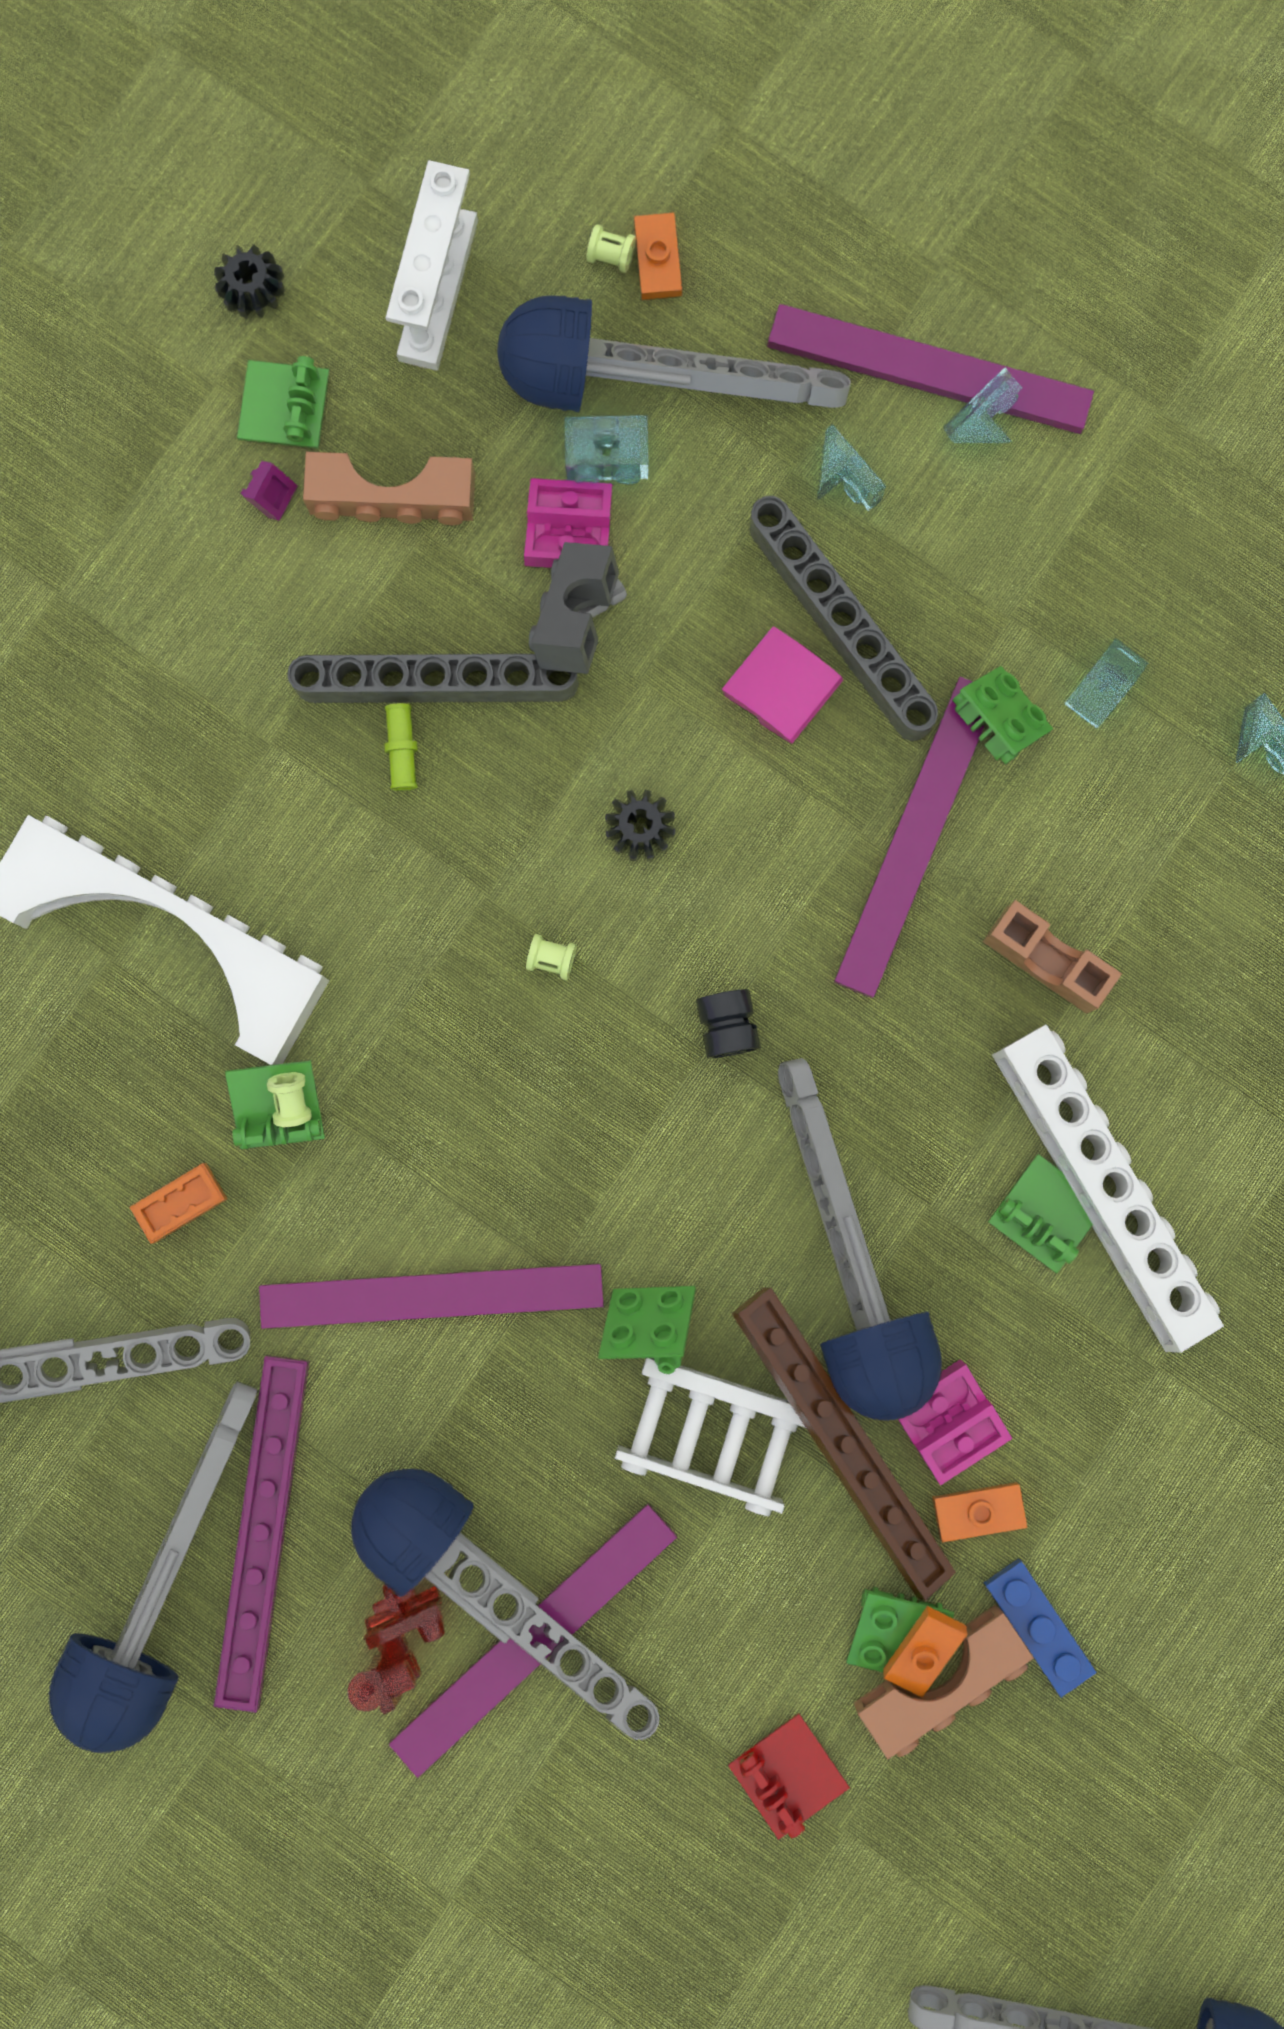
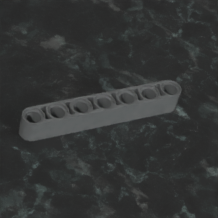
[749,496,938,741]
[287,654,579,703]

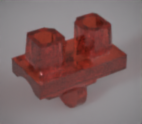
[364,1584,445,1662]
[347,1649,422,1715]

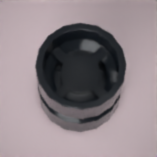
[696,989,761,1059]

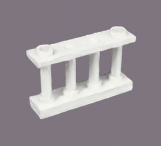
[386,160,478,371]
[615,1358,806,1516]

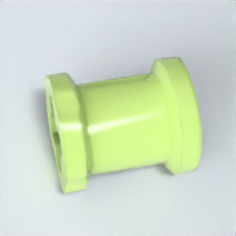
[586,224,636,273]
[526,934,577,980]
[267,1072,312,1127]

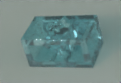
[564,415,649,484]

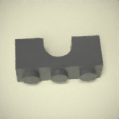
[529,542,619,674]

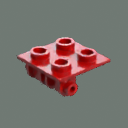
[728,1713,850,1840]

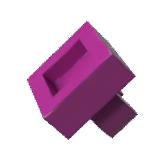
[241,460,298,521]

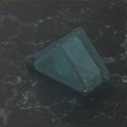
[1064,638,1149,728]

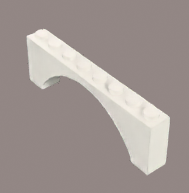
[0,815,329,1065]

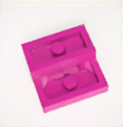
[524,478,612,568]
[722,626,843,744]
[898,1359,1012,1486]

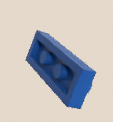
[983,1558,1097,1697]

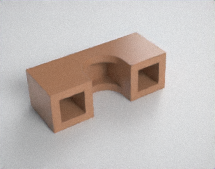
[982,900,1122,1014]

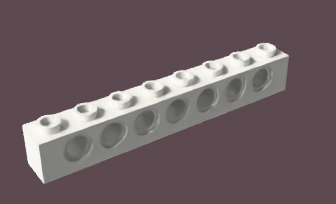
[992,1024,1224,1352]

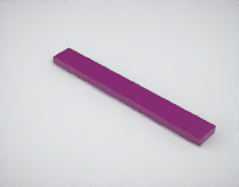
[767,303,1094,434]
[833,677,985,998]
[259,1264,604,1329]
[213,1355,310,1713]
[389,1503,677,1778]

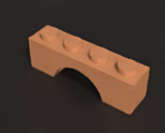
[303,452,475,525]
[853,1604,1034,1759]

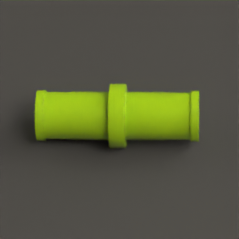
[384,703,418,791]

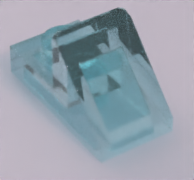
[943,367,1023,443]
[817,424,886,511]
[1236,693,1284,775]

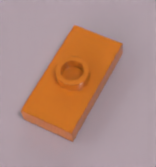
[634,212,682,300]
[129,1163,228,1244]
[932,1482,1028,1542]
[884,1606,967,1697]

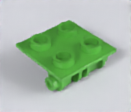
[237,356,329,449]
[952,666,1053,765]
[225,1060,325,1149]
[988,1154,1093,1274]
[598,1286,696,1374]
[846,1587,954,1673]

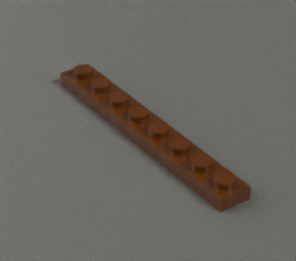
[731,1287,956,1601]

